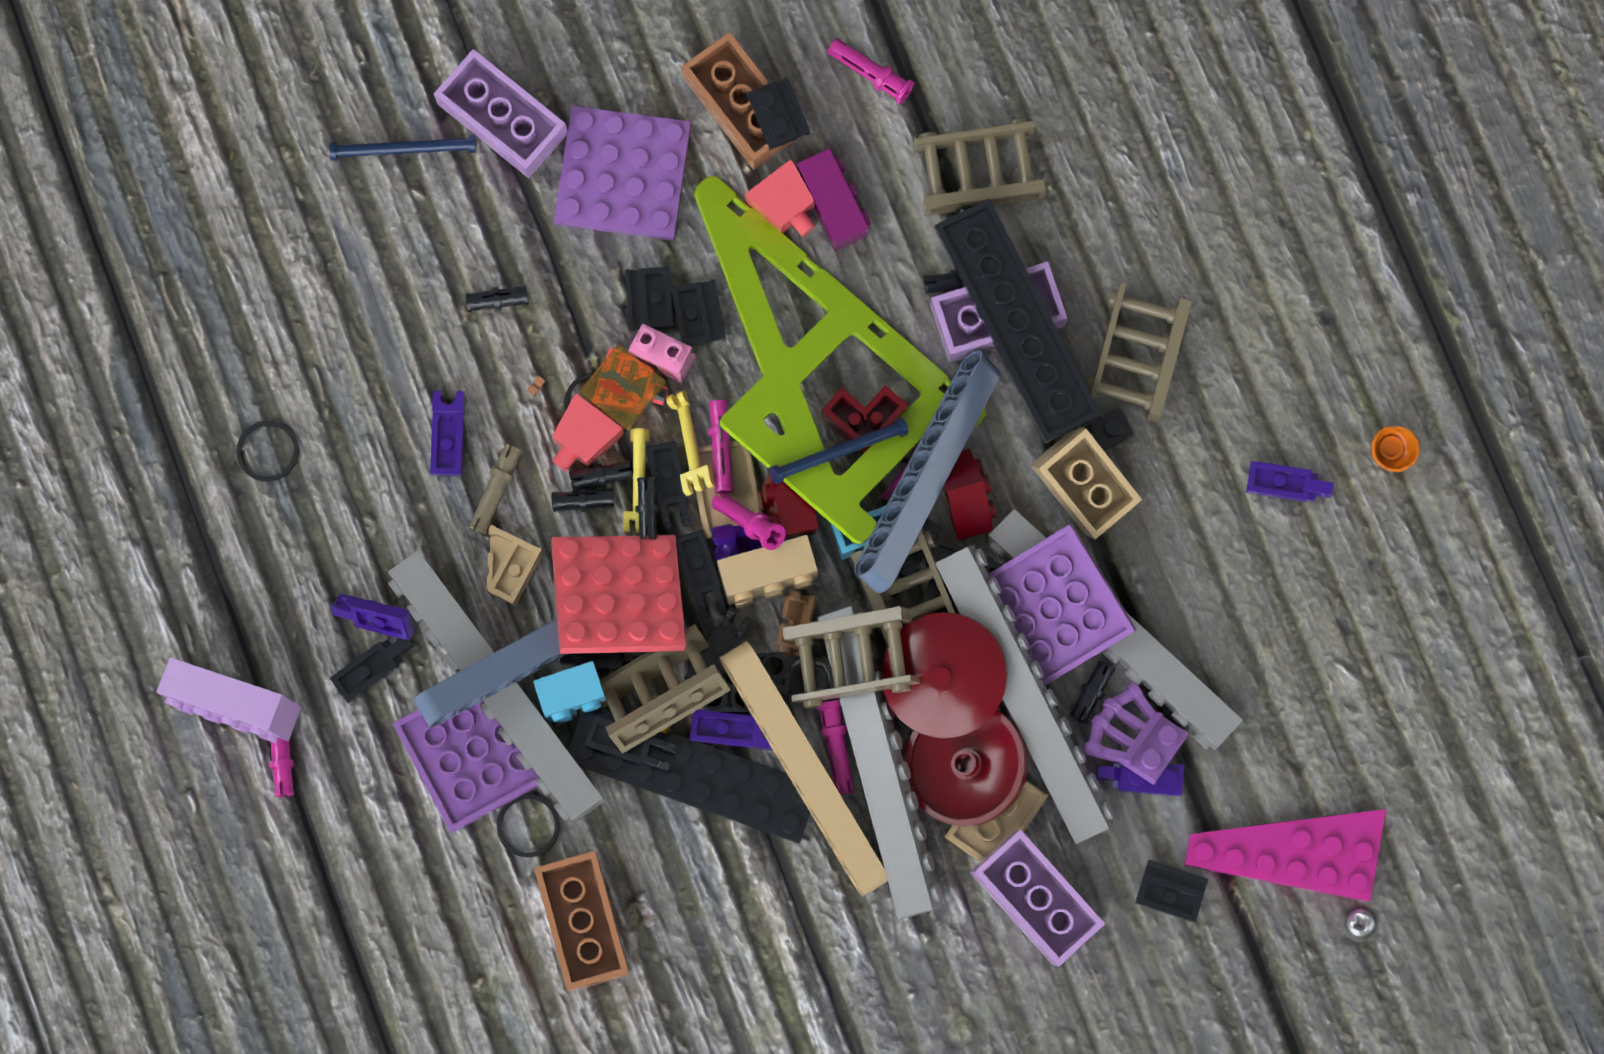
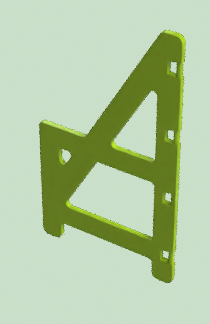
[694,176,986,544]

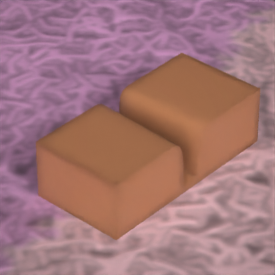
[527,375,546,397]

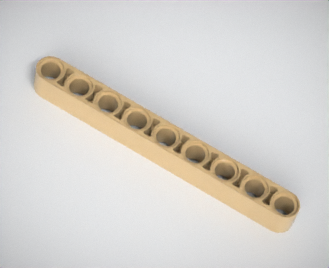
[719,641,888,897]

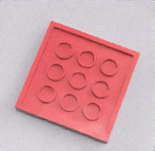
[551,535,686,654]

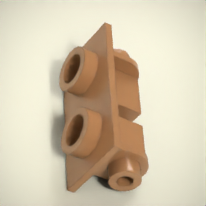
[775,591,816,657]

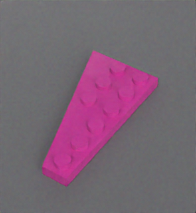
[1184,809,1386,902]

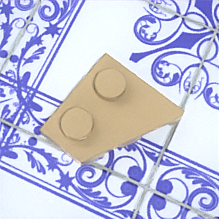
[486,525,544,606]

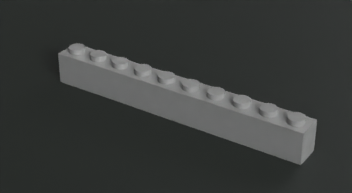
[987,509,1243,751]
[935,545,1115,844]
[388,550,604,824]
[818,606,943,919]

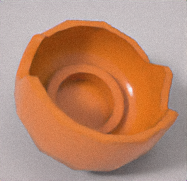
[1371,425,1420,472]

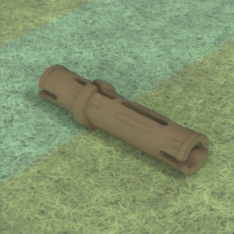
[468,443,523,536]

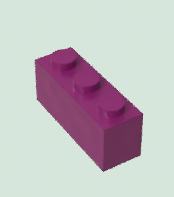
[797,148,871,251]

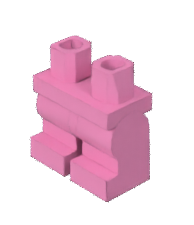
[628,323,696,384]

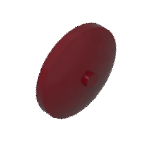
[881,612,1008,738]
[904,710,1028,827]

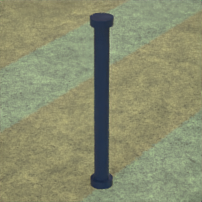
[329,135,476,161]
[769,418,908,484]

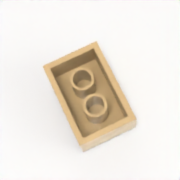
[1030,427,1142,539]
[717,535,818,608]

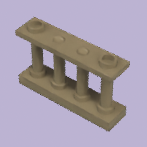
[913,119,1046,216]
[1086,282,1192,423]
[851,527,957,646]
[783,606,920,708]
[600,624,730,754]

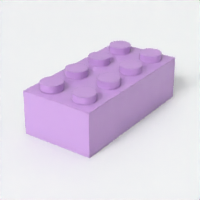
[434,49,568,178]
[930,262,1067,363]
[156,657,302,743]
[970,829,1105,967]

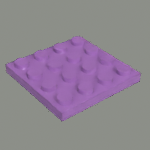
[554,106,691,241]
[989,524,1137,686]
[392,701,539,834]

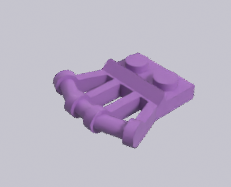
[1083,682,1189,785]

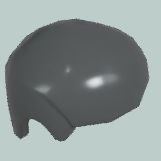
[789,657,834,702]

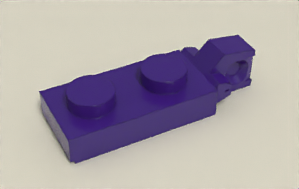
[1246,461,1334,502]
[331,594,415,640]
[1096,762,1184,797]

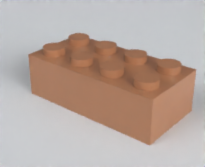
[681,32,800,170]
[534,851,630,992]

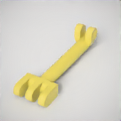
[666,390,715,496]
[623,428,650,533]

